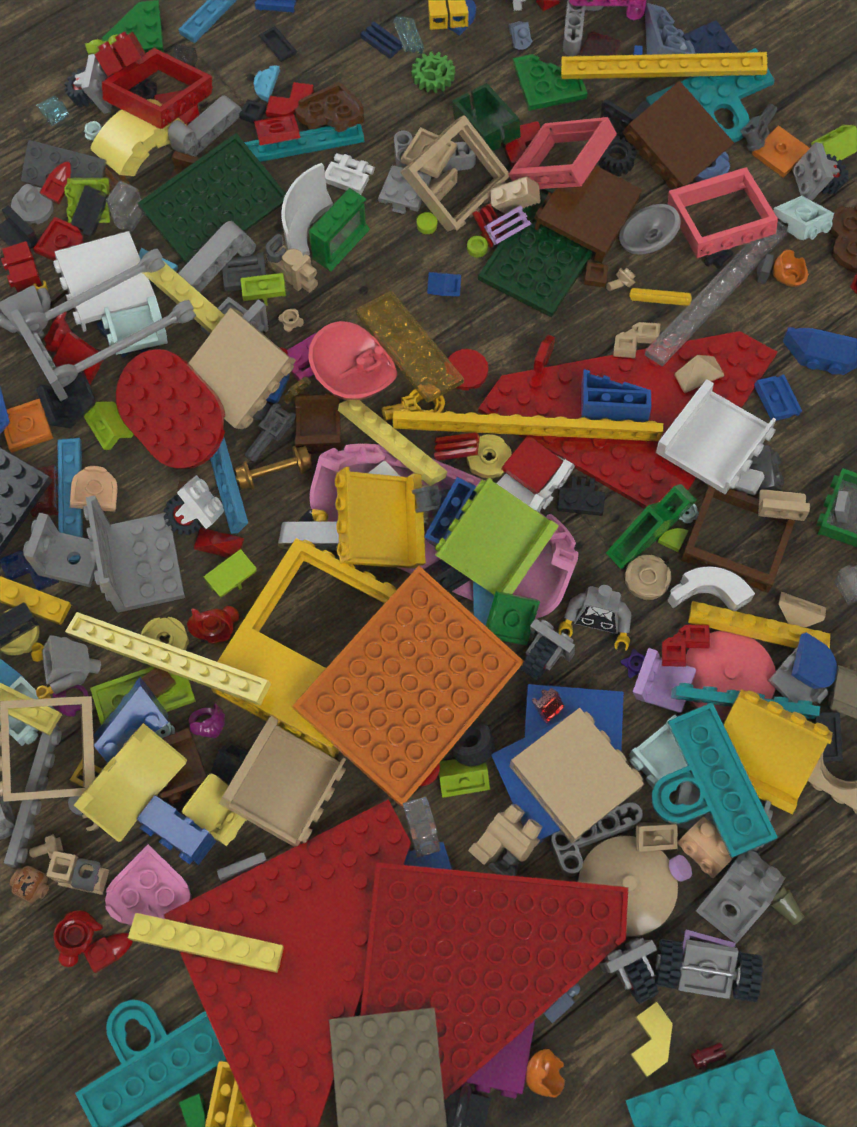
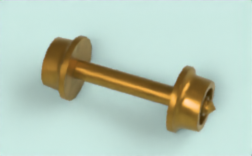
[235,446,313,490]

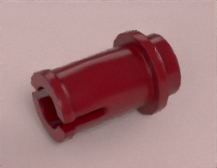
[691,1042,726,1070]

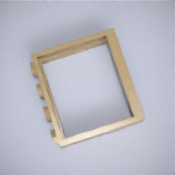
[400,115,509,232]
[0,696,95,802]

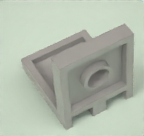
[200,297,269,336]
[23,513,97,587]
[696,850,785,944]

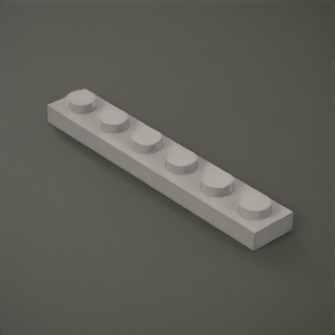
[4,724,62,869]

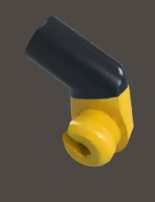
[298,509,329,522]

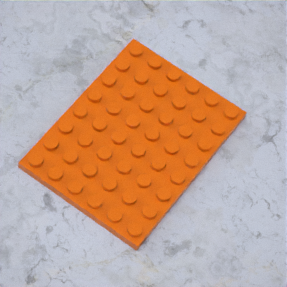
[292,566,524,806]

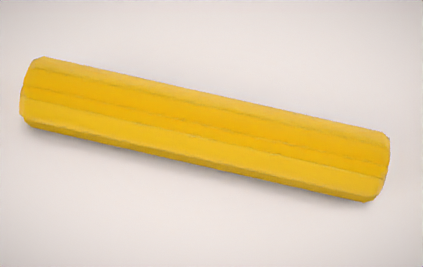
[630,288,692,306]

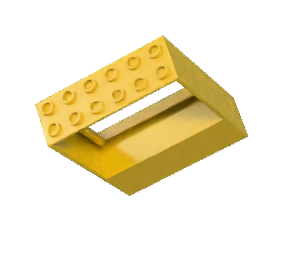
[211,538,396,759]

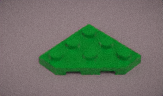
[102,0,164,53]
[513,54,588,111]

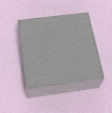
[835,491,851,523]

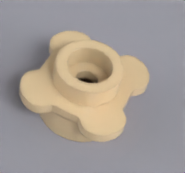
[279,309,304,332]

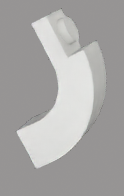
[668,567,755,611]

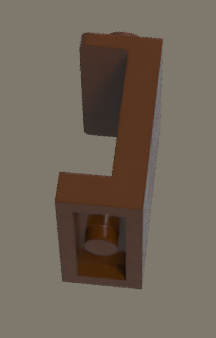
[295,393,341,453]
[159,728,207,805]

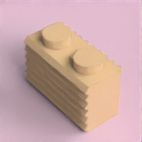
[490,176,540,214]

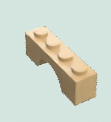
[808,751,857,814]

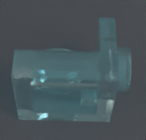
[37,95,69,126]

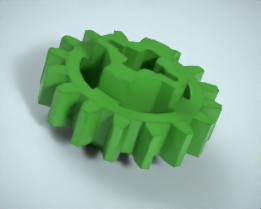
[412,52,455,93]

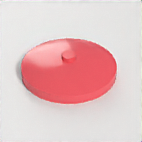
[686,631,776,723]

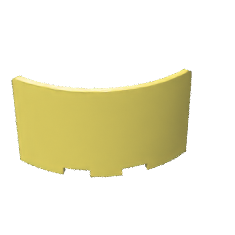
[91,99,186,176]
[74,723,187,842]

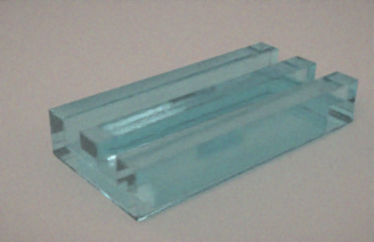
[394,16,424,54]

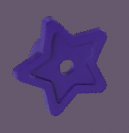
[621,649,645,678]

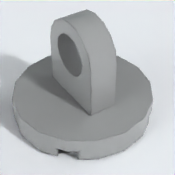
[11,184,54,225]

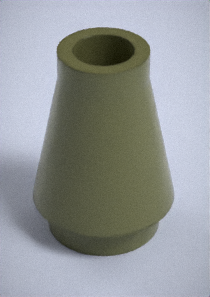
[770,886,804,925]

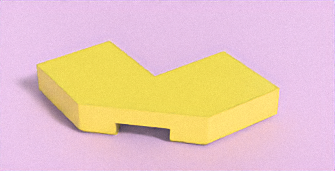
[631,1002,672,1077]

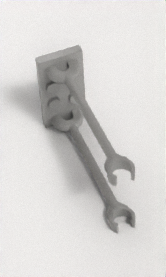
[10,249,196,401]

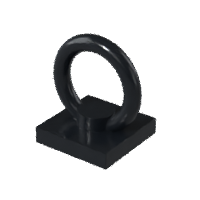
[444,1086,491,1127]

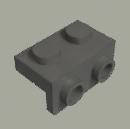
[750,445,784,496]

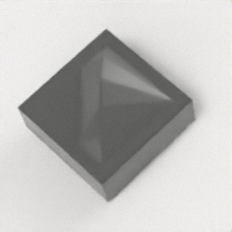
[757,254,774,284]

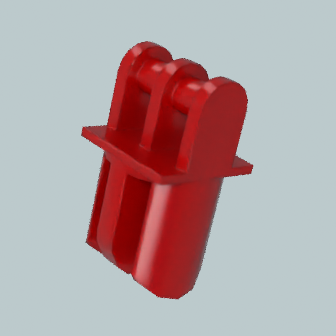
[472,203,507,248]

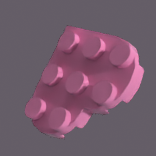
[105,845,192,925]

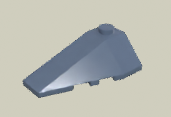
[645,3,696,55]

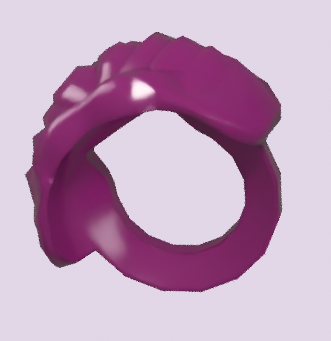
[53,685,89,717]
[189,703,225,738]

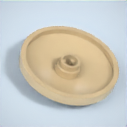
[578,836,678,937]

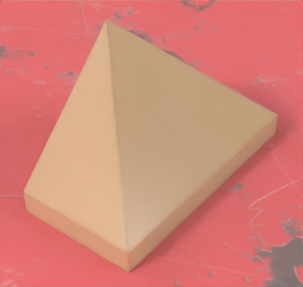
[428,168,457,201]
[675,355,724,393]
[779,592,826,628]
[636,822,678,852]

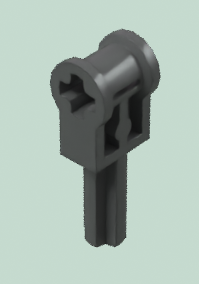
[741,104,778,151]
[245,403,296,462]
[411,485,449,513]

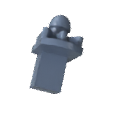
[508,21,532,50]
[544,983,580,1023]

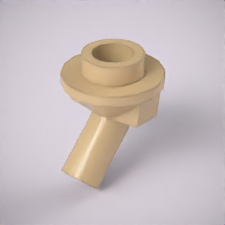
[606,268,635,291]
[29,834,63,859]

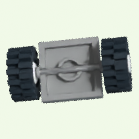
[654,939,763,1002]

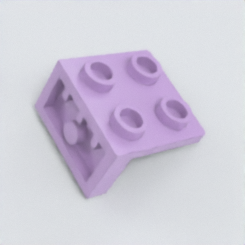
[633,648,696,713]

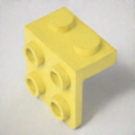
[182,774,247,846]

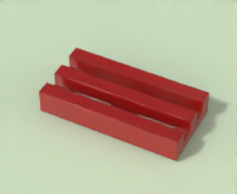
[434,432,480,461]

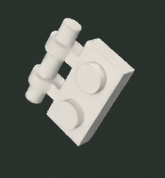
[325,153,375,195]

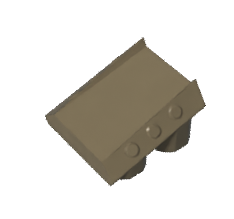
[828,665,857,720]

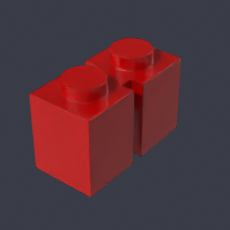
[94,31,146,77]
[1,241,43,293]

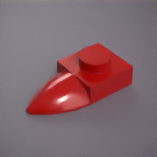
[39,161,71,204]
[83,933,133,973]

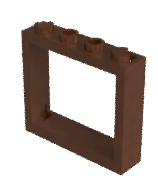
[681,485,795,593]

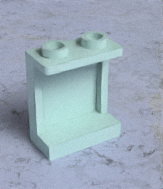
[102,296,168,355]
[629,715,687,788]

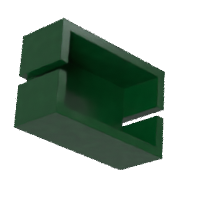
[452,83,521,151]

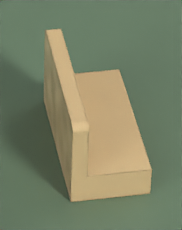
[758,489,810,521]

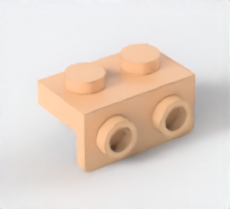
[678,816,734,878]

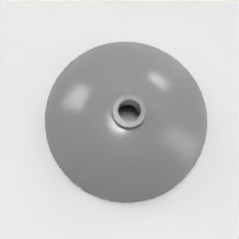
[619,204,681,254]

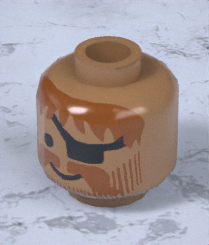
[10,866,49,903]

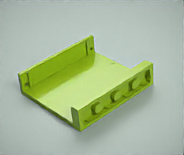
[434,478,559,595]

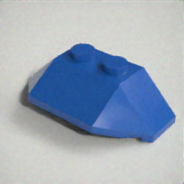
[783,327,857,375]

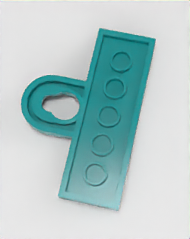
[646,48,775,142]
[651,702,778,858]
[75,1000,227,1127]

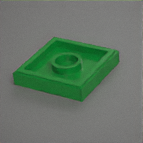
[486,591,540,645]

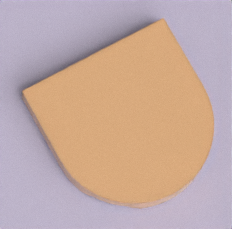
[69,466,117,512]

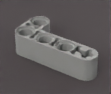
[563,0,604,56]
[168,95,242,156]
[394,130,476,173]
[178,221,256,293]
[278,522,339,551]
[550,802,643,877]

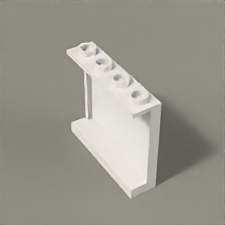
[53,231,157,332]
[656,379,776,494]

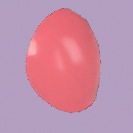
[308,321,397,400]

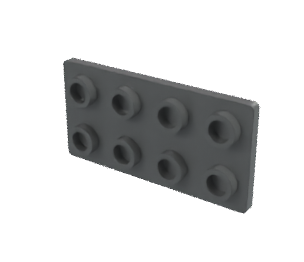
[21,140,106,186]

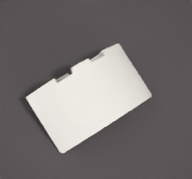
[282,163,333,256]
[496,455,575,513]

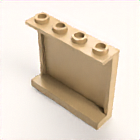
[189,308,296,429]
[509,708,644,844]
[219,716,346,847]

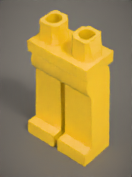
[428,0,468,30]

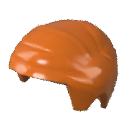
[772,250,809,287]
[525,1049,565,1098]

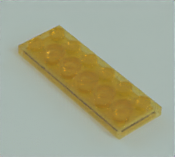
[356,290,464,403]

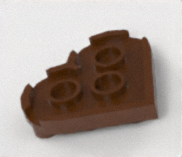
[295,82,364,132]
[829,205,857,273]

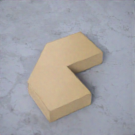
[614,322,661,358]

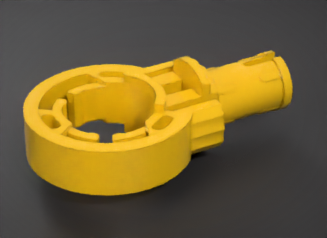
[382,387,445,421]

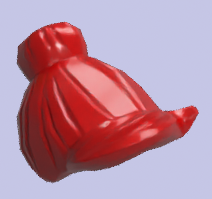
[44,312,72,353]
[187,606,239,644]
[53,910,103,967]

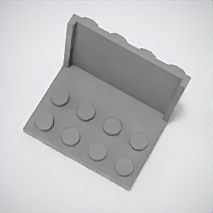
[83,495,185,613]

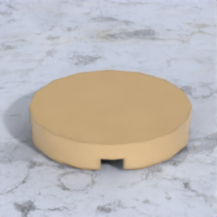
[625,555,671,600]

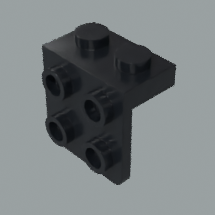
[600,99,651,145]
[36,370,96,429]

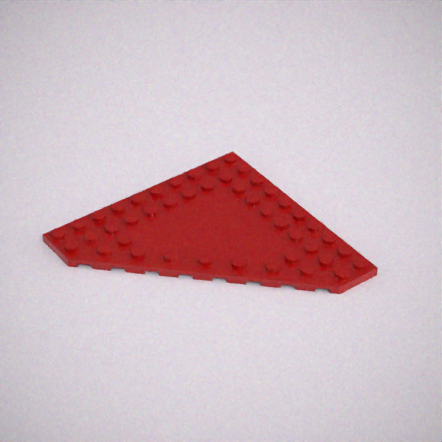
[478,331,778,509]
[163,799,411,1127]
[360,862,629,1100]

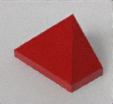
[194,528,244,558]

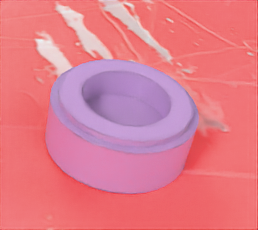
[669,855,692,882]

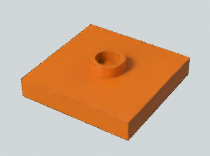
[752,125,810,178]
[4,398,54,453]

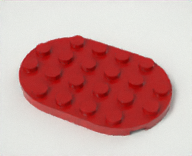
[116,349,225,469]

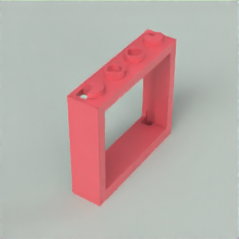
[508,117,617,189]
[668,167,778,258]

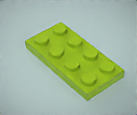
[90,666,196,725]

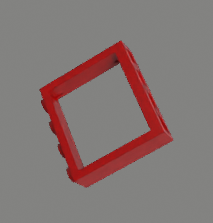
[102,48,213,129]

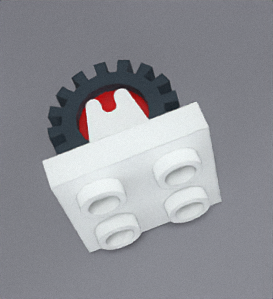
[164,475,224,535]

